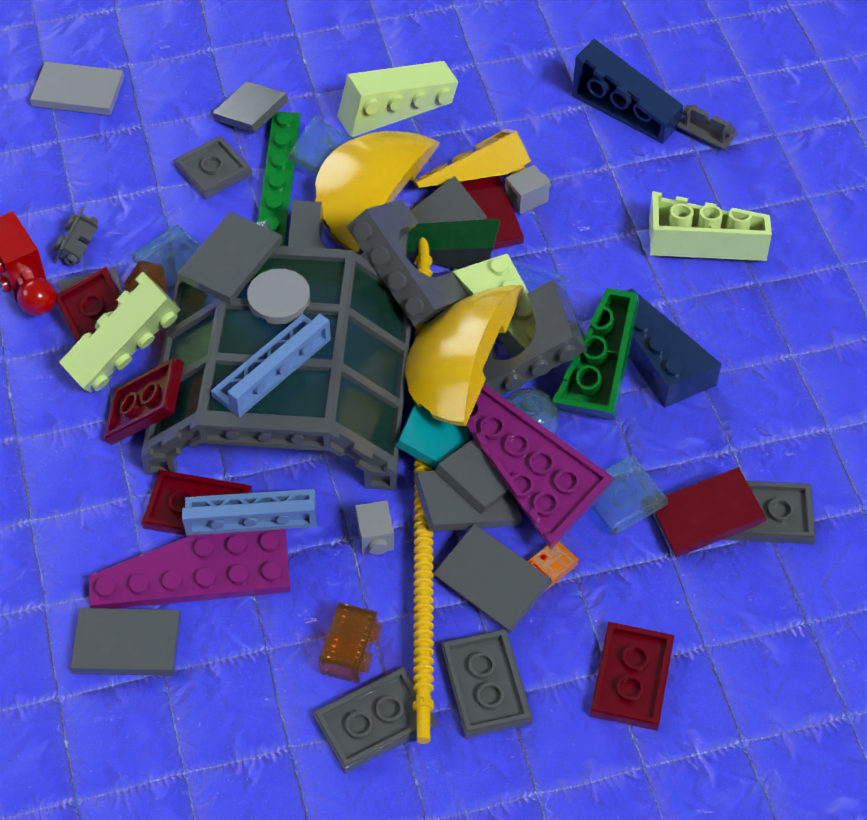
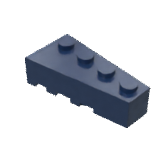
[572,38,684,144]
[627,289,722,408]

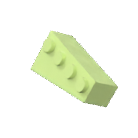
[337,61,458,138]
[649,191,772,261]
[453,253,536,357]
[59,271,181,393]

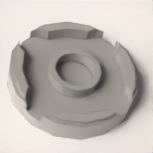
[247,269,310,324]

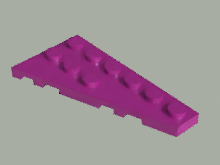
[466,384,613,550]
[89,529,291,609]

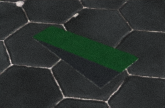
[407,219,501,269]

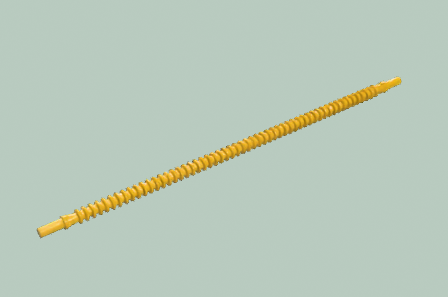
[413,237,434,744]

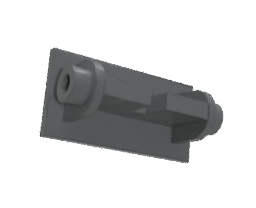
[677,104,738,150]
[53,206,98,266]

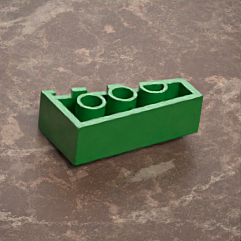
[552,288,639,420]

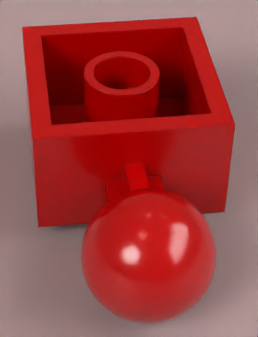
[0,211,56,316]

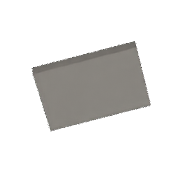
[30,62,124,115]

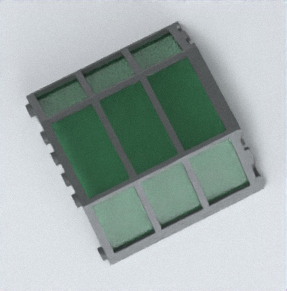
[141,245,413,491]

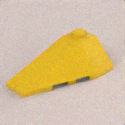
[412,129,531,188]

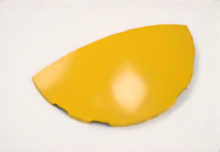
[315,131,440,254]
[405,285,524,426]

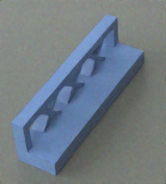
[211,314,331,418]
[182,489,317,536]

